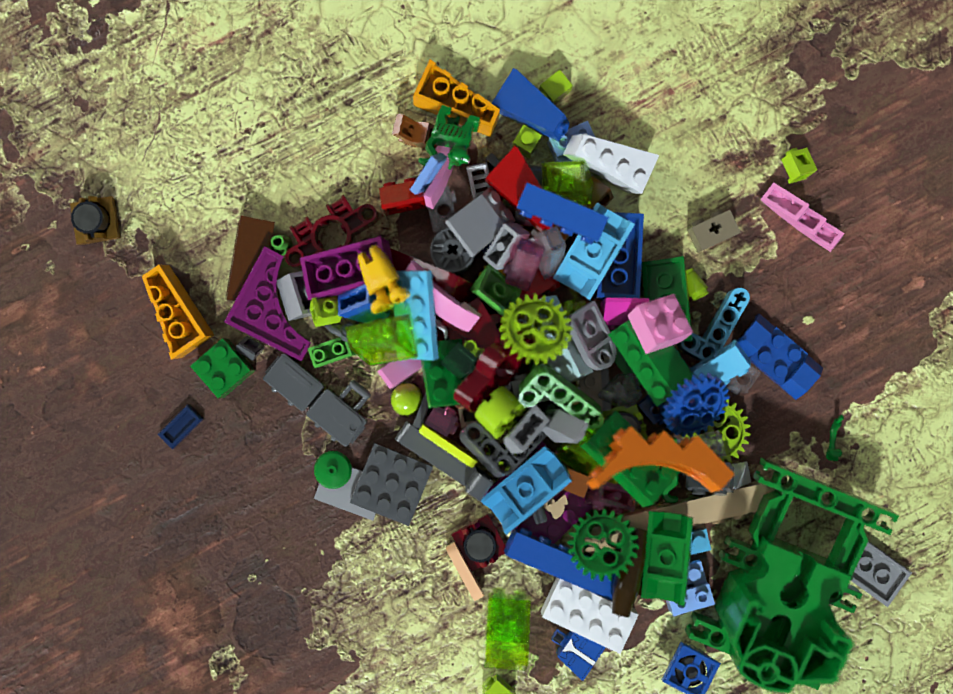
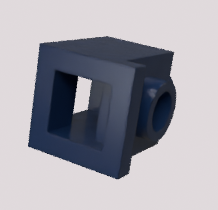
[636,394,666,425]

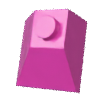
[600,298,649,330]

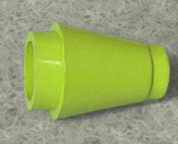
[686,268,709,301]

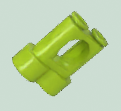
[464,340,485,361]

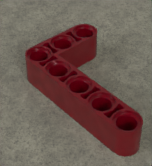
[390,248,477,304]

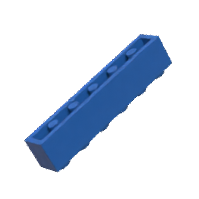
[503,527,615,600]

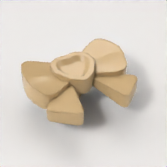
[543,494,568,519]

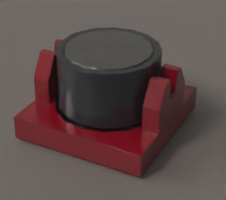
[451,514,505,572]

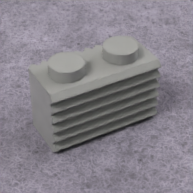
[483,223,530,270]

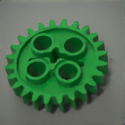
[567,509,639,582]

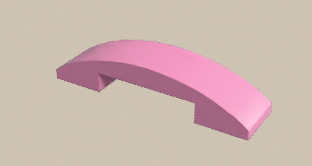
[405,261,482,332]

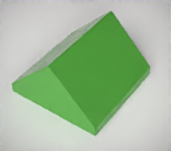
[469,264,522,317]

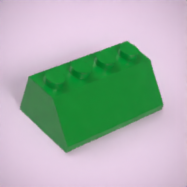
[608,320,694,406]

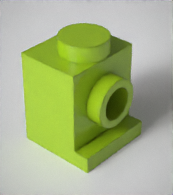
[781,148,817,184]
[309,296,341,327]

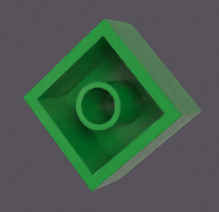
[190,338,256,398]

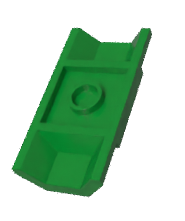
[641,511,693,606]

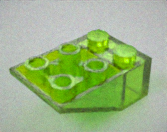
[484,598,531,671]

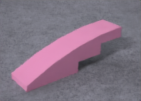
[423,145,453,209]
[761,183,844,252]

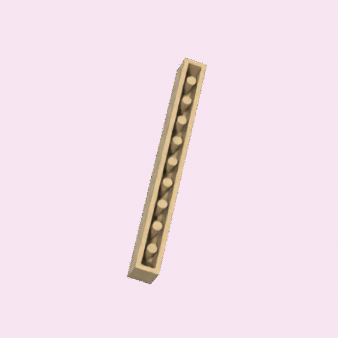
[577,477,793,554]

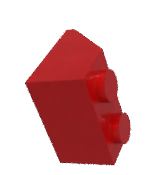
[379,178,427,216]

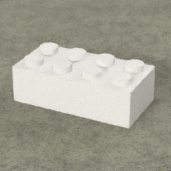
[541,577,638,654]

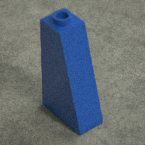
[492,68,570,142]

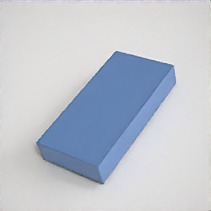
[410,152,447,195]

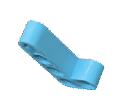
[677,288,750,361]

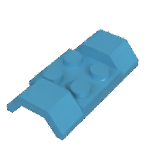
[481,446,573,535]

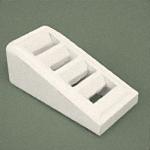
[466,162,491,199]

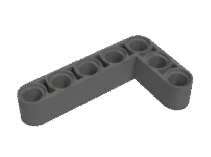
[460,401,568,478]
[394,421,493,501]

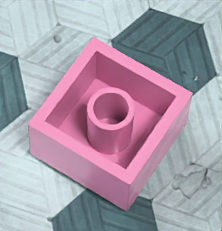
[627,294,693,354]

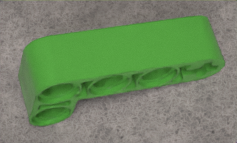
[518,364,604,429]

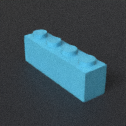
[690,340,751,385]

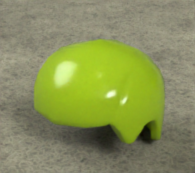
[391,382,423,416]

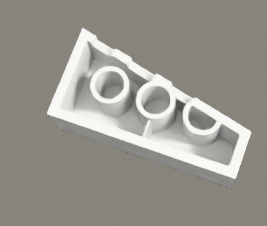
[563,134,659,194]

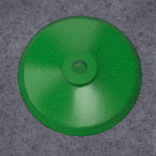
[314,451,352,489]

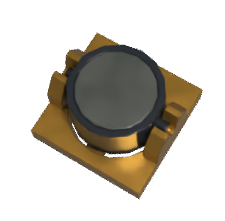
[70,196,121,245]

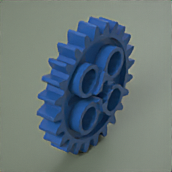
[662,373,730,438]

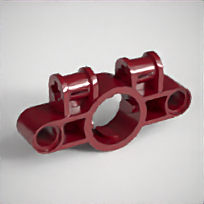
[285,194,379,269]
[453,321,534,412]

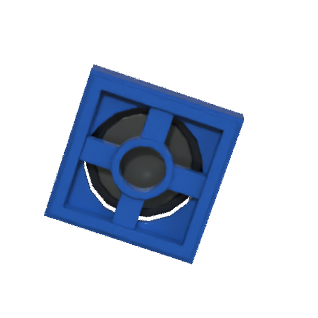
[661,641,721,694]

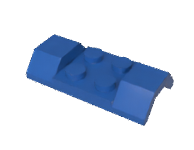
[736,314,823,400]

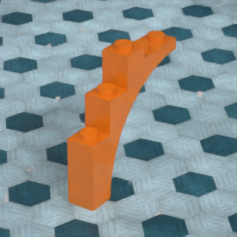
[587,426,735,493]

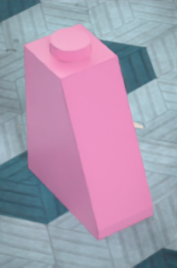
[377,357,422,389]

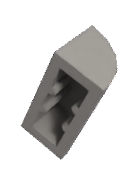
[504,405,550,454]

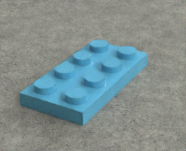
[393,271,438,360]

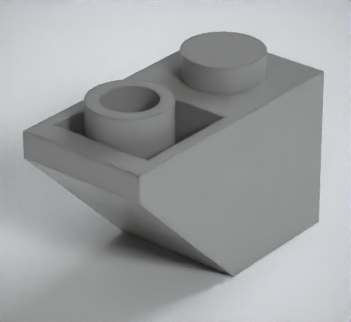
[542,409,589,443]

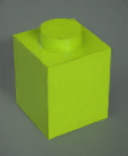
[539,69,573,105]
[512,125,542,159]
[482,673,516,694]

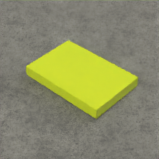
[419,422,477,468]

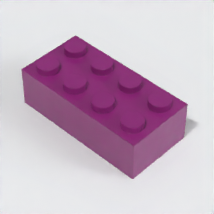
[300,236,394,301]

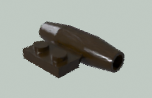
[612,527,647,618]

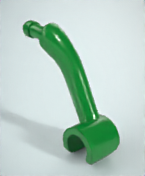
[826,415,844,461]

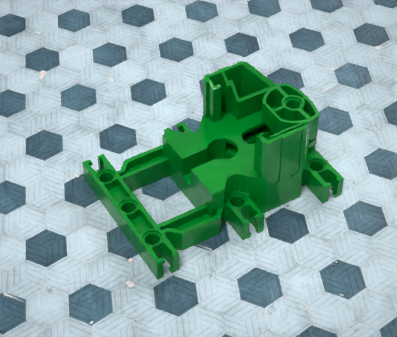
[685,457,899,693]

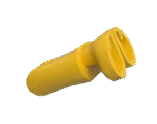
[357,245,410,314]

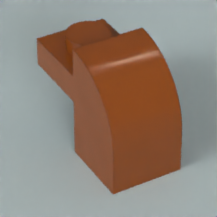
[392,114,438,149]

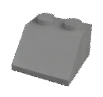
[277,271,311,321]

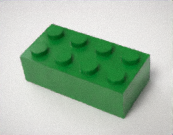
[581,411,680,507]

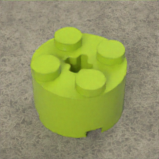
[475,386,527,439]

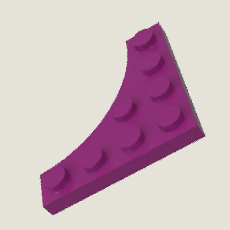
[224,246,311,361]

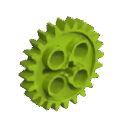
[499,294,573,365]
[680,399,751,463]

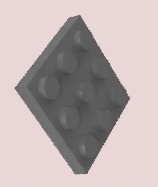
[350,443,433,526]

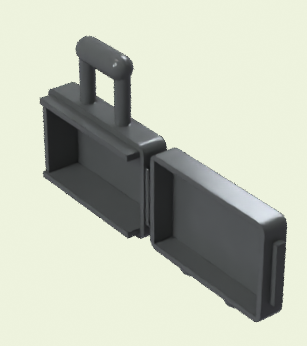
[263,354,371,447]

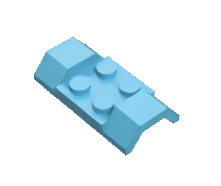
[553,203,635,300]

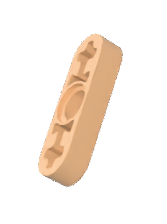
[445,542,485,601]

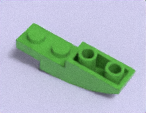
[308,321,396,368]

